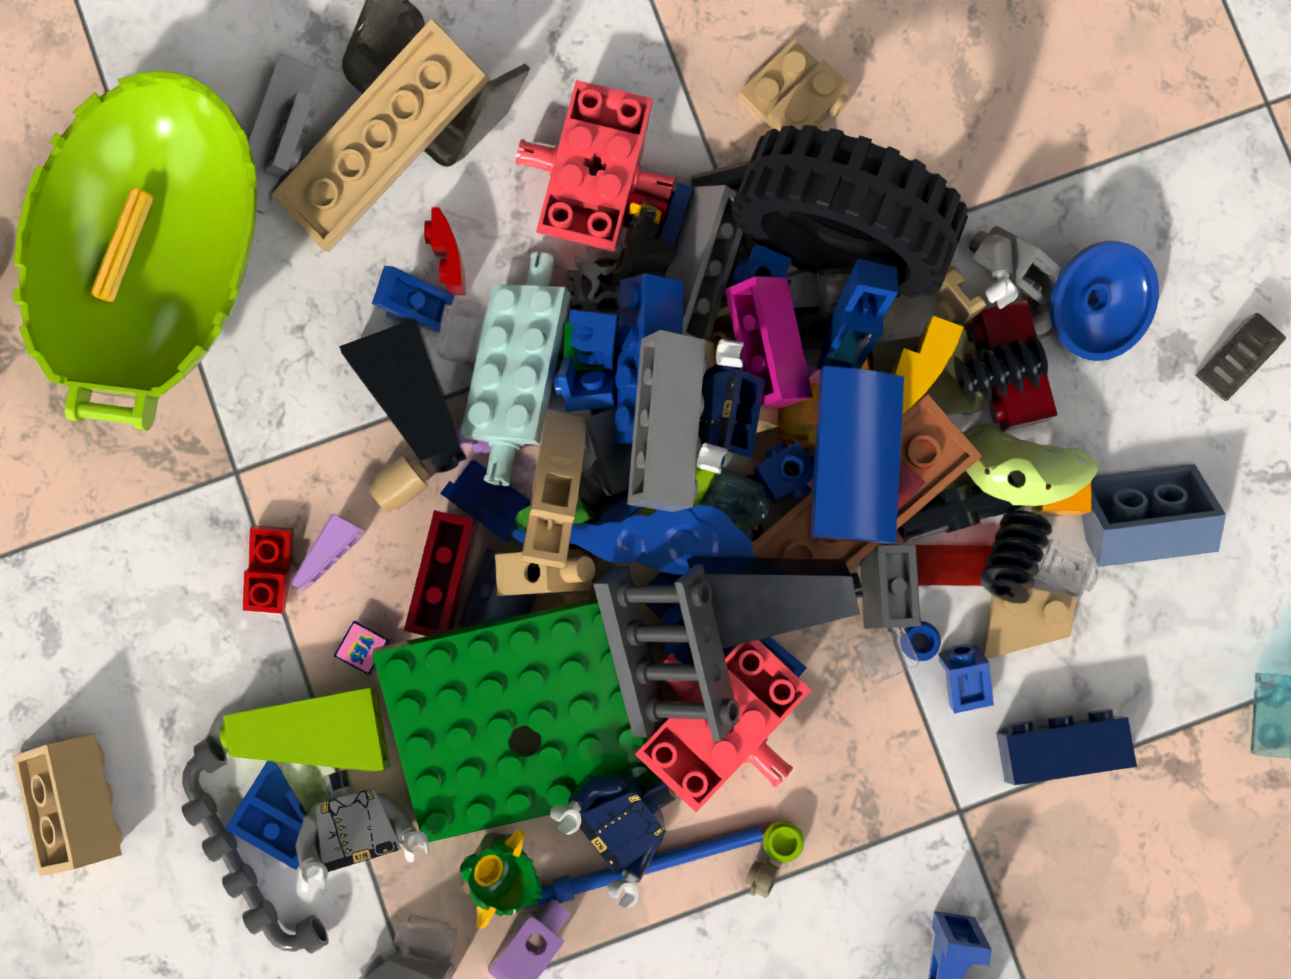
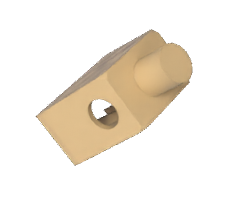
[495,549,595,596]

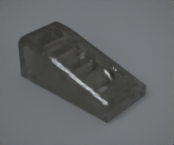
[1195,313,1286,401]

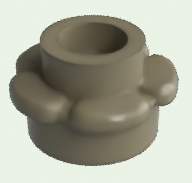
[745,857,780,898]

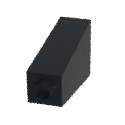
[339,319,467,473]
[687,557,864,648]

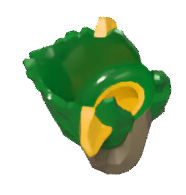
[460,829,543,929]

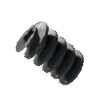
[954,336,1048,405]
[980,510,1052,604]

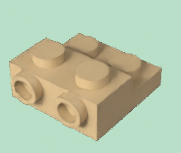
[738,39,851,131]

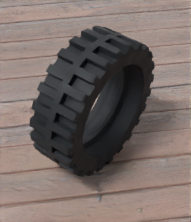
[731,125,968,298]

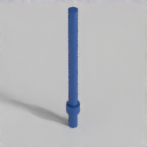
[525,825,763,909]

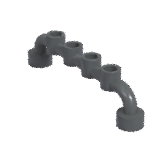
[182,736,329,954]

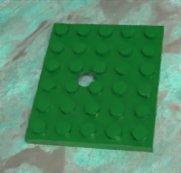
[372,598,660,842]

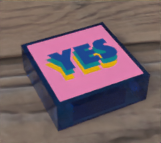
[334,620,391,675]

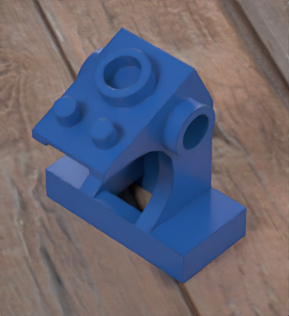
[928,911,992,979]

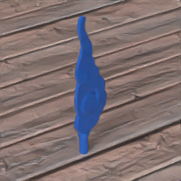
[512,505,761,575]

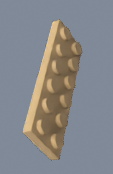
[271,19,491,252]

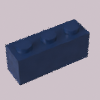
[996,709,1137,785]

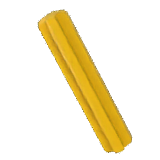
[91,188,153,302]

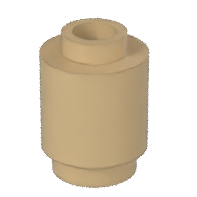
[368,455,430,513]

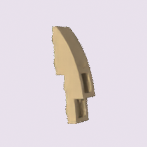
[521,410,586,569]

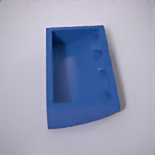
[810,366,904,544]

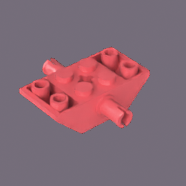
[516,80,675,252]
[635,640,812,813]

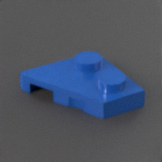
[225,761,308,871]

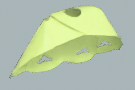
[963,425,1098,506]

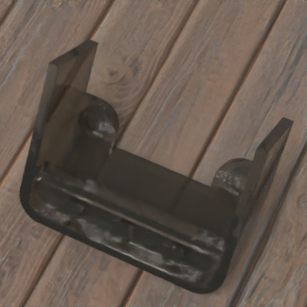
[342,0,531,167]

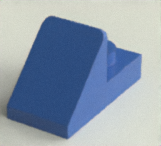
[372,266,454,333]

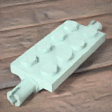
[460,252,571,486]

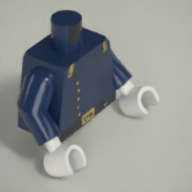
[697,339,766,474]
[550,772,677,908]

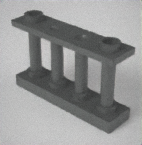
[593,565,740,742]

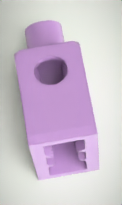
[488,899,571,979]

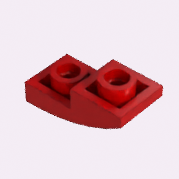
[424,207,466,295]
[243,525,294,614]

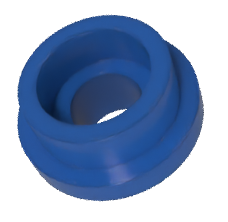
[899,621,941,661]

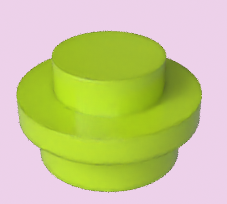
[763,820,804,863]

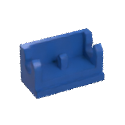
[569,310,618,372]

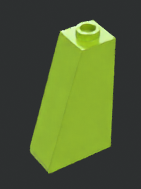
[219,687,391,772]

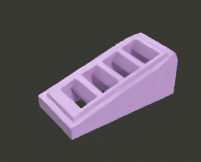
[291,513,366,590]

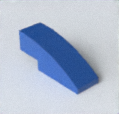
[817,259,898,369]

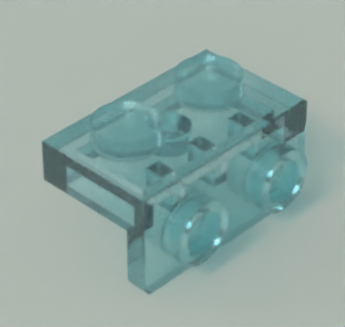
[699,466,770,539]

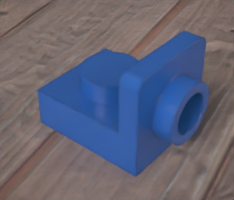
[554,357,617,412]
[938,644,994,714]

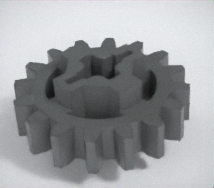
[565,244,647,321]

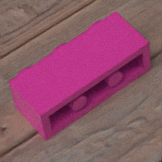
[725,276,813,409]

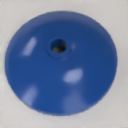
[1050,241,1159,361]

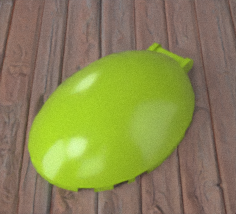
[13,71,258,431]

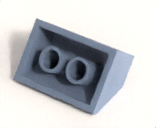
[1082,464,1226,567]

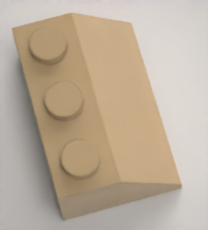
[13,733,122,876]

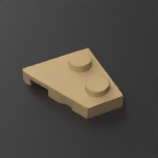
[933,265,986,326]
[981,588,1077,658]

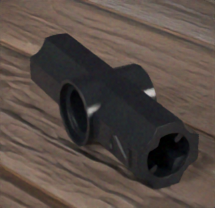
[897,475,1021,543]

